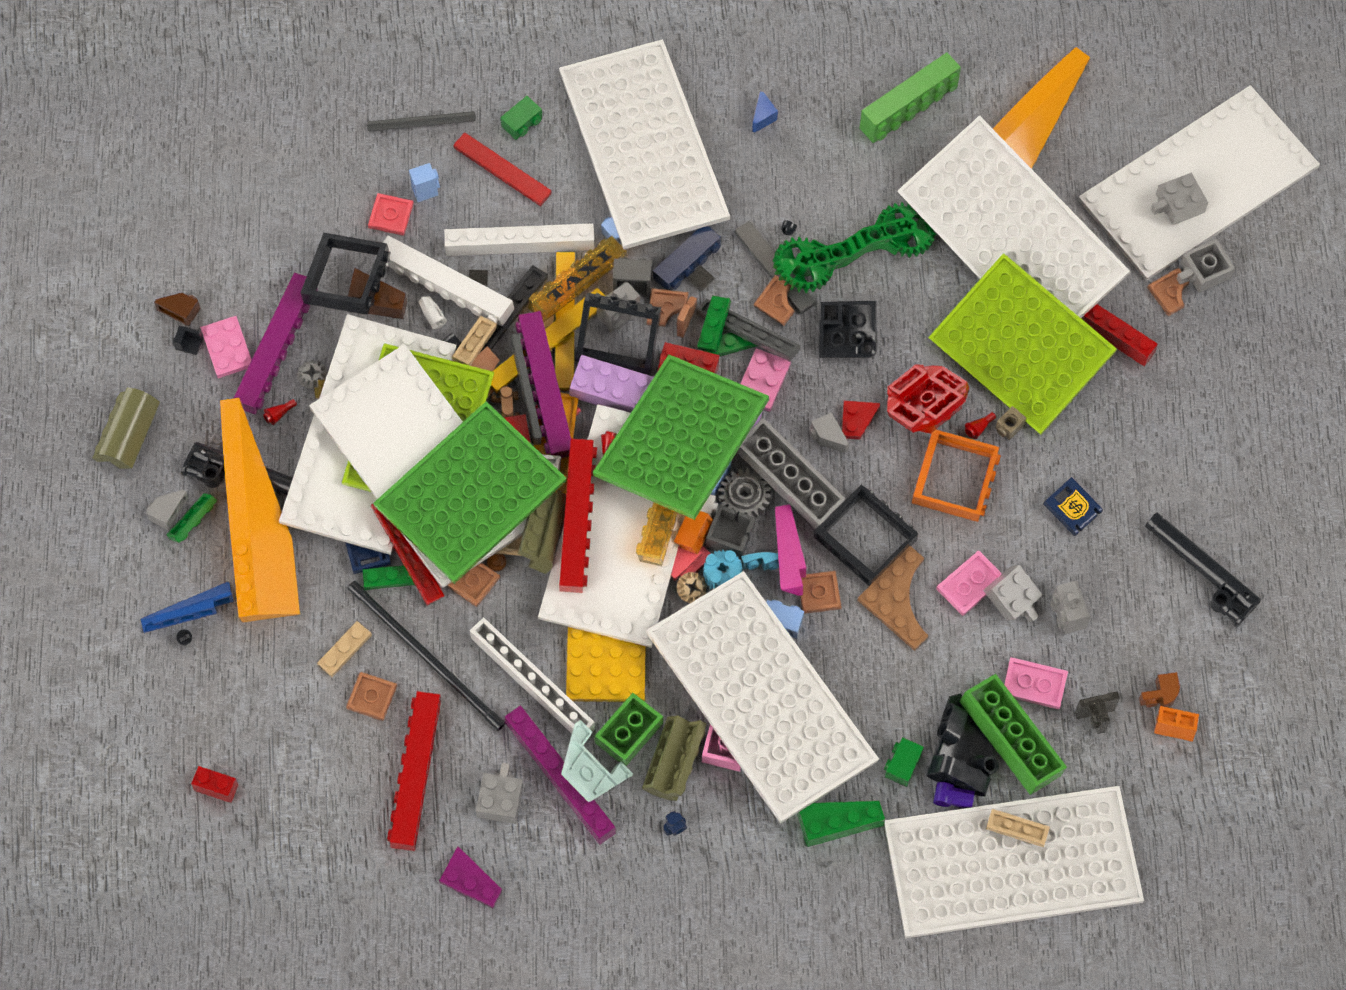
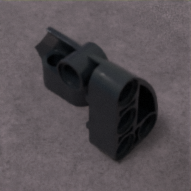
[926,693,999,797]

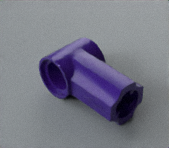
[933,782,975,808]

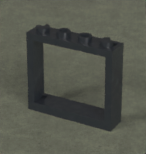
[300,232,391,315]
[575,293,662,375]
[814,484,918,586]

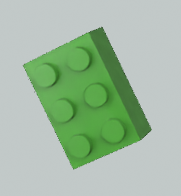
[595,693,663,766]

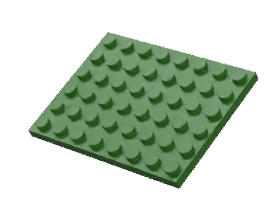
[593,355,769,520]
[373,401,567,584]

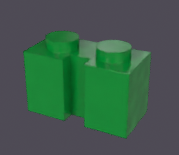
[500,96,543,140]
[884,737,924,787]

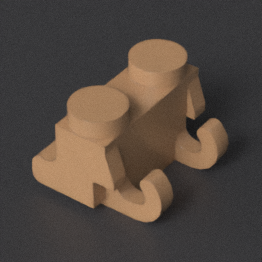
[491,387,520,418]

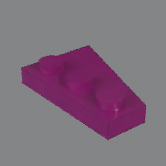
[439,846,502,908]

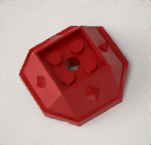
[887,364,969,434]

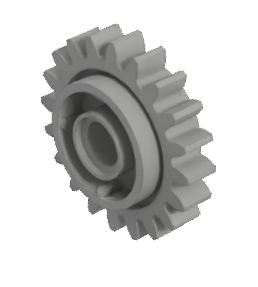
[718,468,771,518]

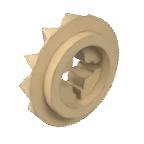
[677,572,707,603]

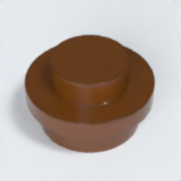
[487,554,507,572]

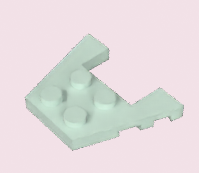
[561,720,633,802]

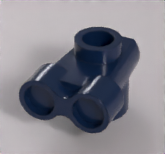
[663,811,687,836]

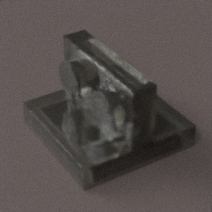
[1075,691,1120,734]

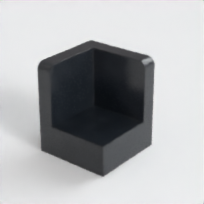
[173,325,203,355]

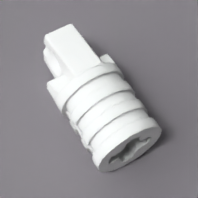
[418,296,447,329]

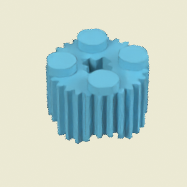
[703,550,742,589]

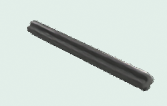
[367,111,476,131]

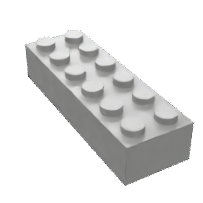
[737,418,845,529]

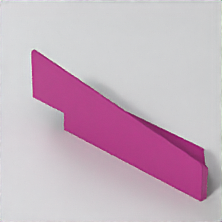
[775,504,806,596]

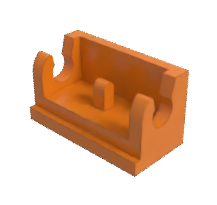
[674,511,713,555]
[1154,706,1199,742]

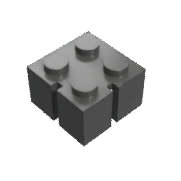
[613,257,652,297]
[706,505,756,559]

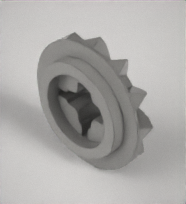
[297,359,327,389]

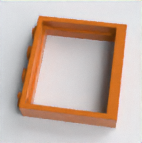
[912,430,1001,522]

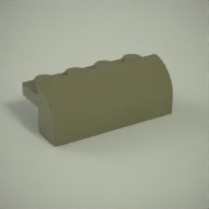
[92,387,160,469]
[518,490,566,574]
[642,715,707,801]

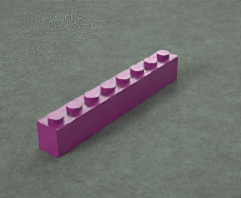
[234,272,318,415]
[515,311,571,458]
[504,705,616,845]

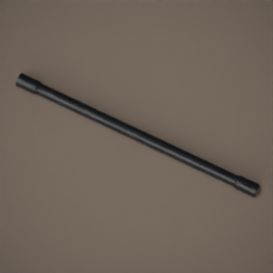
[347,580,506,731]

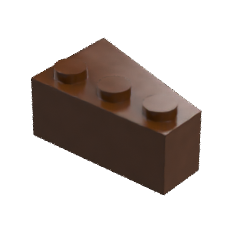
[348,268,407,319]

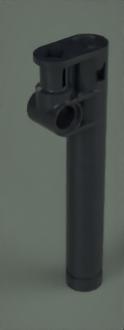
[181,442,293,495]
[1145,512,1262,627]

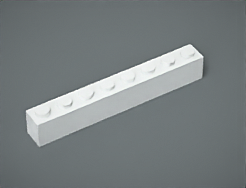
[444,224,594,256]
[383,236,514,326]
[470,617,595,734]

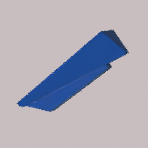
[141,582,234,633]

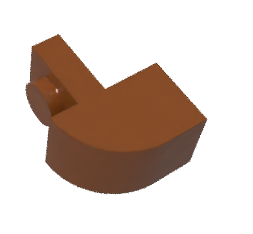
[1139,672,1180,708]

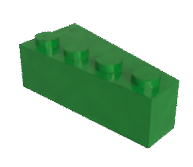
[797,801,885,847]

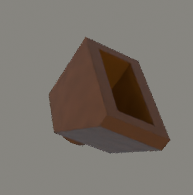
[154,293,201,326]

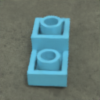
[741,552,779,571]

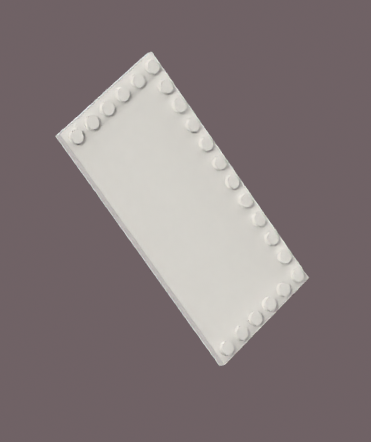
[559,39,730,249]
[1078,85,1320,281]
[897,115,1131,318]
[279,314,456,555]
[309,344,527,589]
[538,405,685,648]
[646,571,879,824]
[884,786,1144,939]

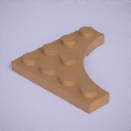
[857,546,928,651]

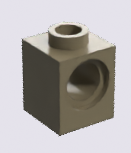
[996,406,1027,440]

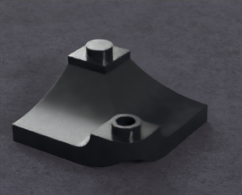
[819,301,877,358]

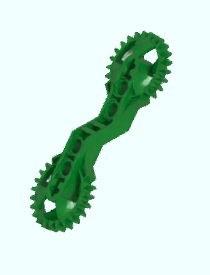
[772,202,936,293]

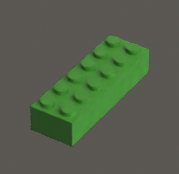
[859,52,961,143]
[959,674,1067,795]

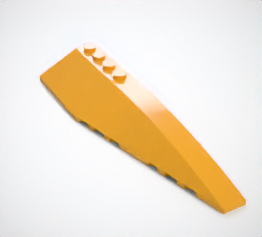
[993,47,1090,169]
[220,398,300,622]

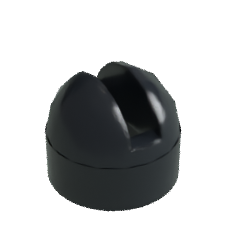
[781,220,797,236]
[176,629,192,646]

